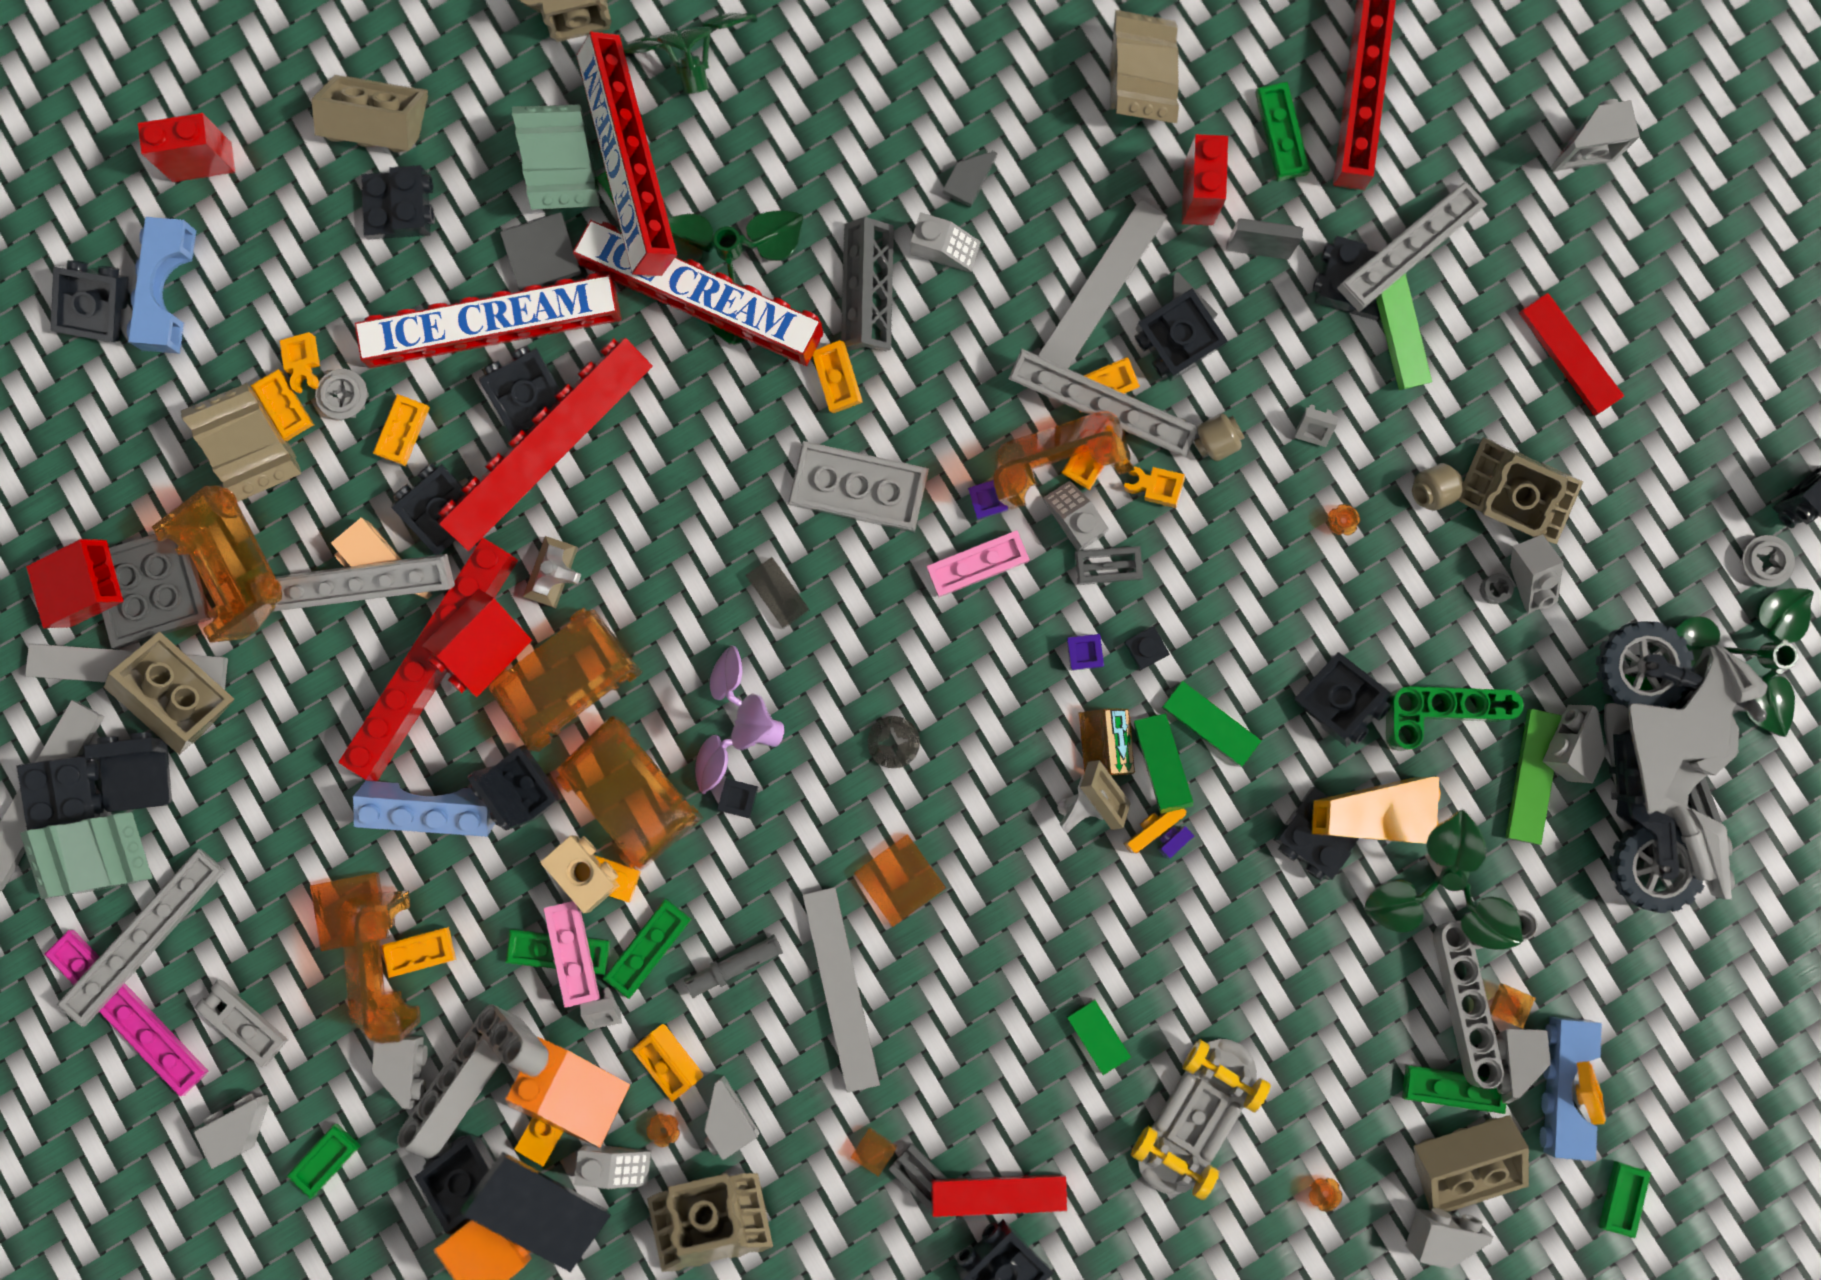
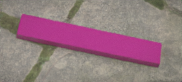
[45,930,209,1097]

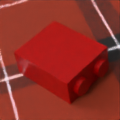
[138,113,235,182]
[1182,134,1228,226]
[26,539,124,628]
[422,589,532,697]

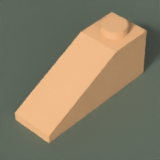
[331,517,432,599]

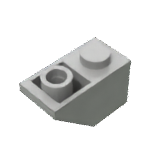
[1510,534,1564,613]
[1542,705,1606,783]
[1496,1029,1551,1104]
[372,1034,428,1109]
[194,1094,270,1169]
[1405,1208,1493,1268]

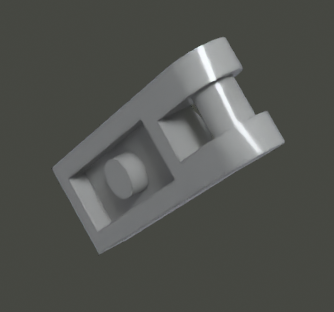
[195,979,289,1067]

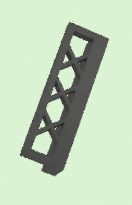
[841,217,894,351]

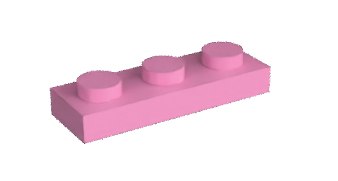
[926,530,1029,598]
[543,901,600,1008]

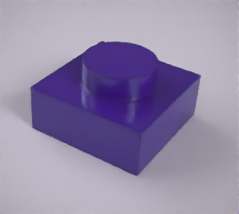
[968,479,1009,520]
[1067,634,1104,671]
[1157,826,1194,859]

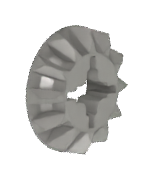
[316,369,369,421]
[1739,535,1795,588]

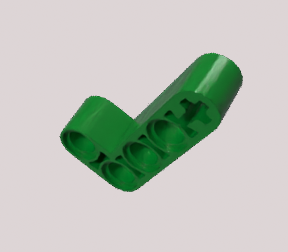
[1386,686,1524,751]

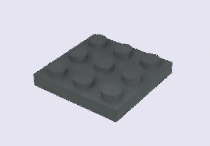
[102,526,211,649]

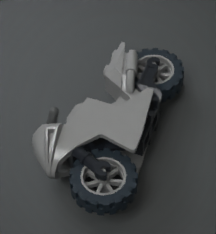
[1596,621,1767,913]

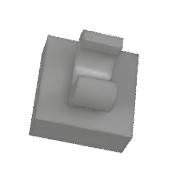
[1295,404,1338,447]
[580,988,622,1030]

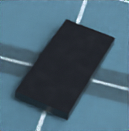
[460,1152,611,1272]

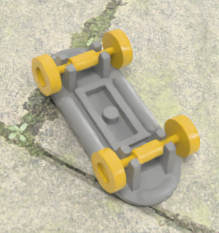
[1131,1039,1271,1201]

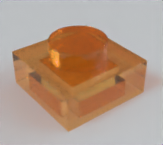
[1489,983,1535,1029]
[850,1127,897,1177]

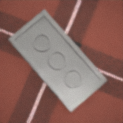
[788,441,929,533]

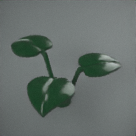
[623,13,757,94]
[668,210,803,345]
[1674,588,1814,737]
[1364,809,1523,950]

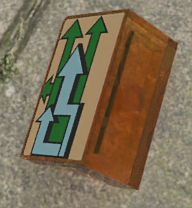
[1079,709,1135,775]

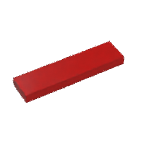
[1519,293,1624,416]
[931,1174,1067,1217]

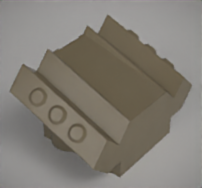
[518,0,612,42]
[1110,10,1179,123]
[181,383,302,503]
[1458,437,1584,544]
[647,1173,773,1272]

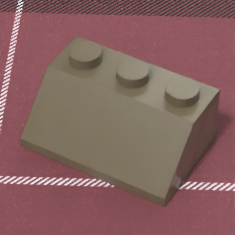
[312,75,428,152]
[104,631,234,755]
[1414,1115,1529,1212]

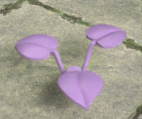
[695,645,784,794]

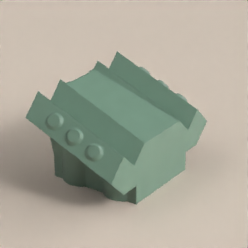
[512,105,600,210]
[20,812,153,899]

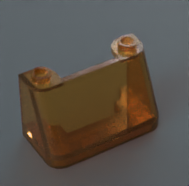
[993,411,1135,510]
[152,486,282,643]
[488,608,643,752]
[556,715,704,870]
[340,890,421,1044]

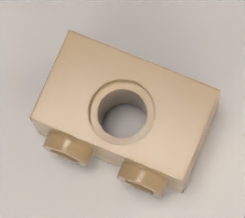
[540,835,620,913]

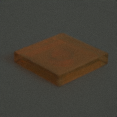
[854,834,946,927]
[310,872,390,951]

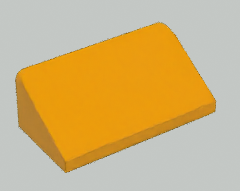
[631,1024,704,1102]

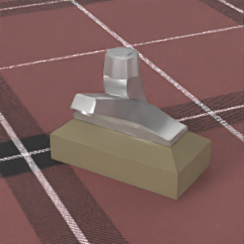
[523,536,581,609]
[1058,760,1131,833]

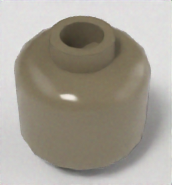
[1194,413,1245,461]
[1412,463,1463,511]

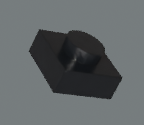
[1124,626,1170,671]
[717,778,759,819]

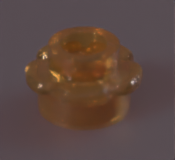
[1328,504,1360,536]
[647,1113,680,1148]
[1309,1178,1342,1212]

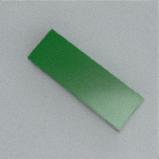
[1255,82,1310,182]
[1161,681,1262,767]
[1134,713,1193,814]
[603,899,692,999]
[505,929,611,975]
[1402,1064,1506,1114]

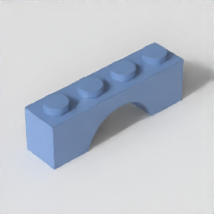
[127,217,196,354]
[353,781,495,837]
[1540,1017,1602,1161]

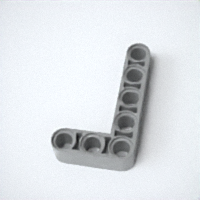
[1433,910,1538,1089]
[398,1004,548,1159]

